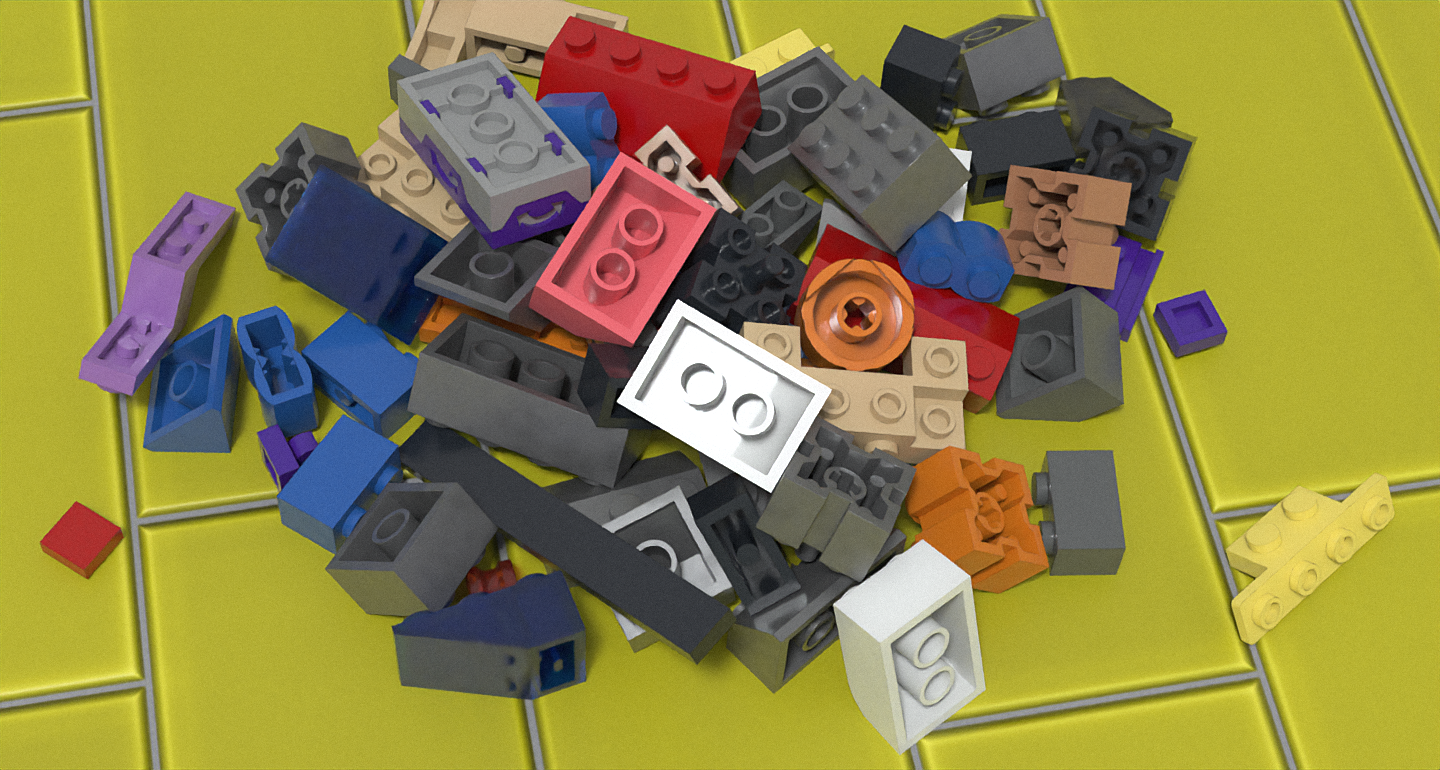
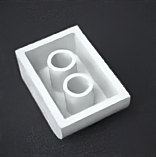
[617,300,832,493]
[833,539,986,755]

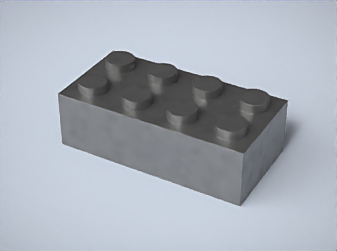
[407,313,653,489]

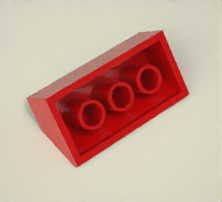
[535,16,762,183]
[785,224,1020,414]

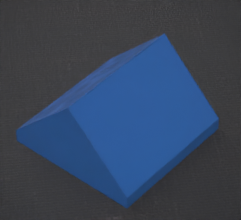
[143,314,241,453]

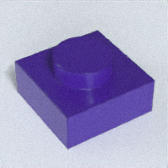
[1153,289,1228,357]

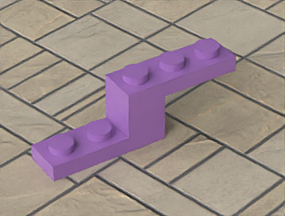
[78,192,236,396]

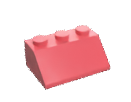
[528,152,717,347]

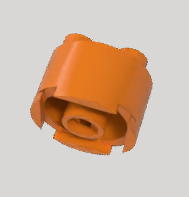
[794,258,915,373]

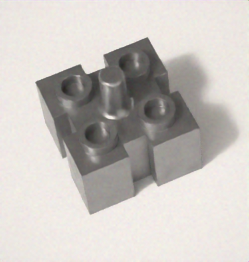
[235,122,383,283]
[756,416,917,583]

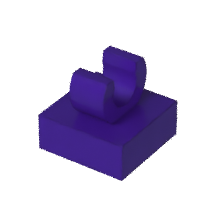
[257,424,318,493]

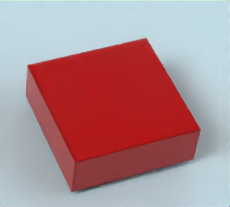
[39,501,124,579]

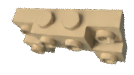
[405,0,629,77]
[357,108,542,259]
[739,322,969,464]

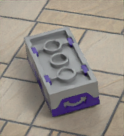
[397,52,591,249]

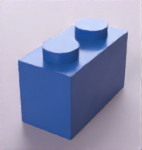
[301,311,418,439]
[277,414,403,554]

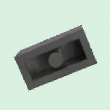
[1031,450,1126,576]

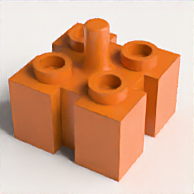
[905,446,1049,594]

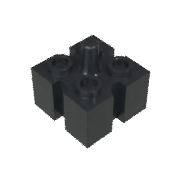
[1068,102,1198,241]
[654,207,808,335]

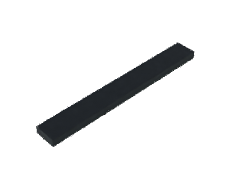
[399,420,737,665]

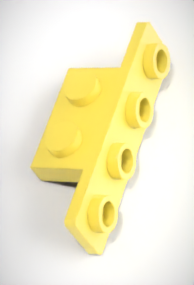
[1226,473,1395,645]

